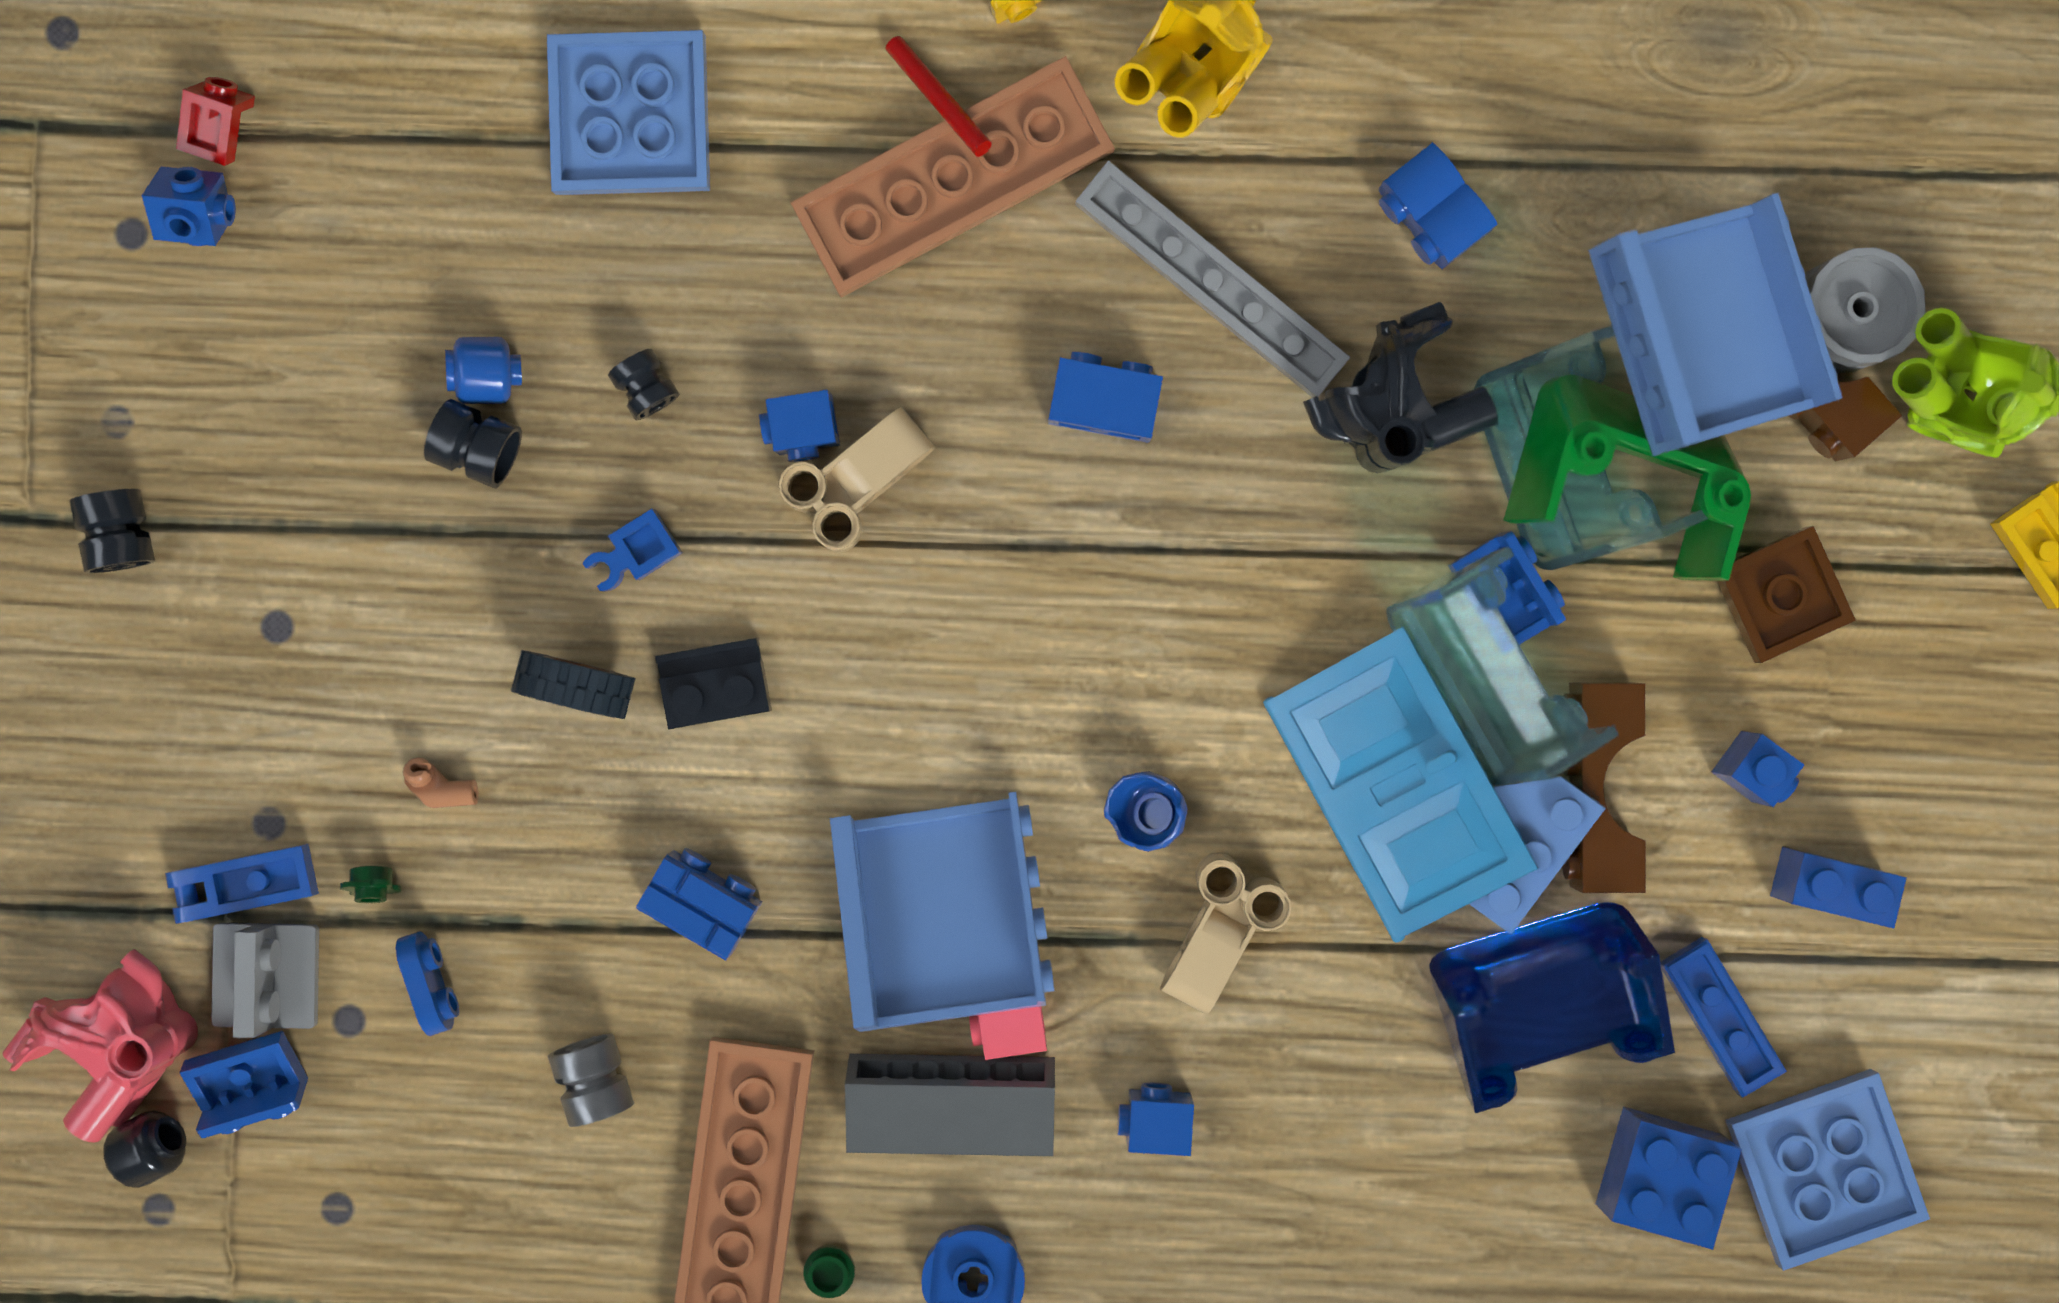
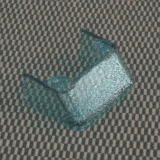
[1474,325,1708,570]
[1386,546,1619,785]

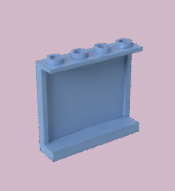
[1589,193,1843,456]
[830,792,1055,1032]

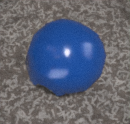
[1104,771,1187,852]

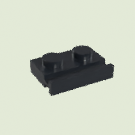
[655,638,772,730]

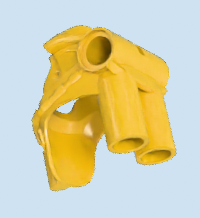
[1115,0,1273,138]

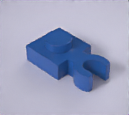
[582,509,683,592]

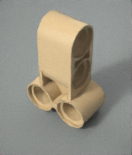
[779,407,935,552]
[1160,853,1292,1015]

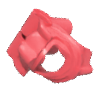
[2,949,198,1142]

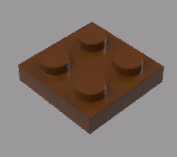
[1717,526,1856,663]

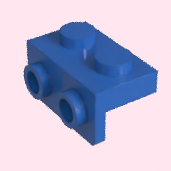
[1448,531,1566,653]
[179,1031,308,1139]

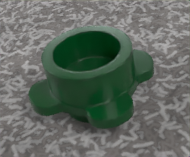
[340,866,401,903]

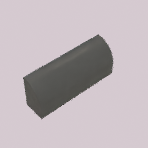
[845,1053,1055,1156]

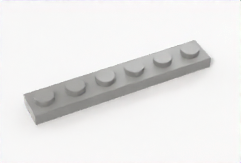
[1075,161,1350,398]

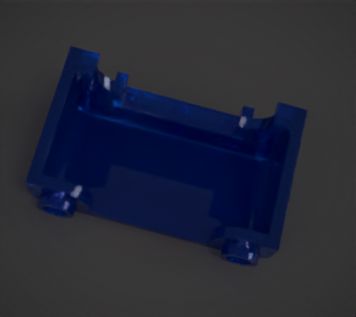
[1429,902,1675,1114]

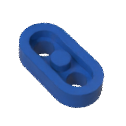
[396,931,459,1036]

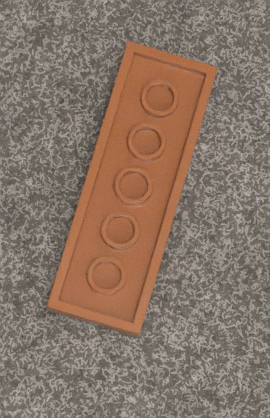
[791,56,1115,298]
[674,1037,815,1303]

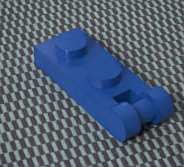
[165,843,319,924]

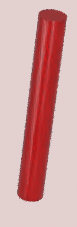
[885,36,992,157]

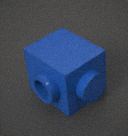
[759,389,840,462]
[1711,731,1804,807]
[1117,1082,1194,1156]

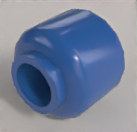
[445,337,522,404]

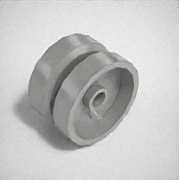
[1805,247,1926,373]

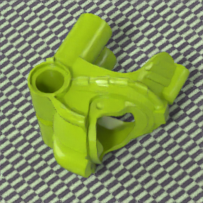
[1892,308,2059,458]

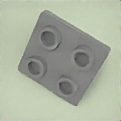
[212,923,319,1038]

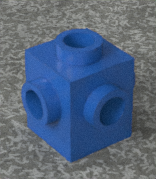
[141,166,236,246]

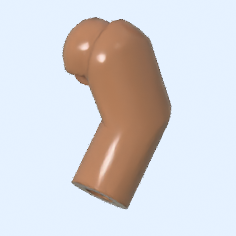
[403,757,479,808]

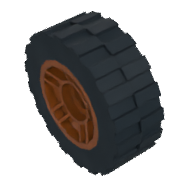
[511,650,635,719]

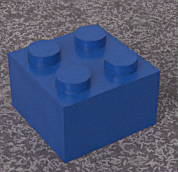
[1595,1106,1742,1250]

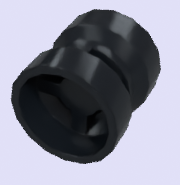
[608,349,680,420]

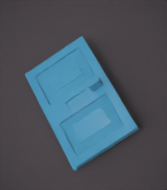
[1263,627,1539,943]

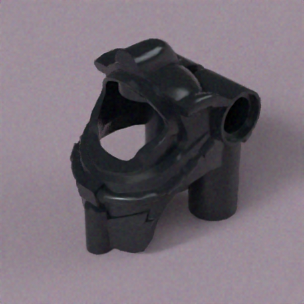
[1303,302,1498,473]

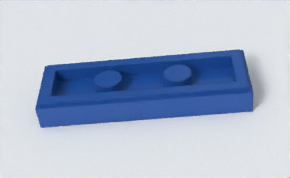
[1658,937,1787,1098]

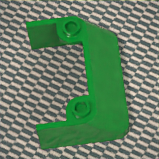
[1503,375,1751,581]

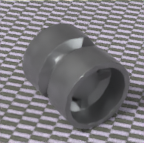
[548,1034,634,1127]

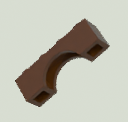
[1788,376,1902,461]
[1561,682,1646,893]

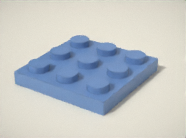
[547,30,710,195]
[1725,1069,1930,1271]

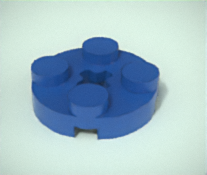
[921,1225,1025,1303]

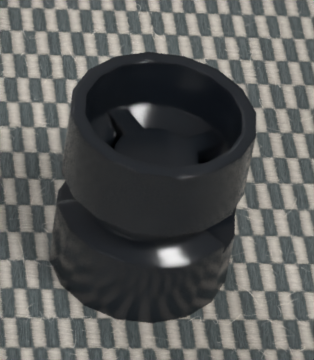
[424,399,522,488]
[69,489,155,574]

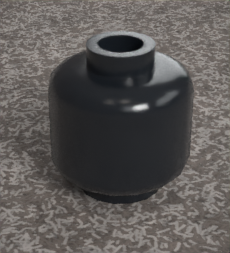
[103,1110,186,1188]

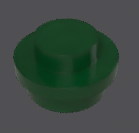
[803,1245,855,1298]

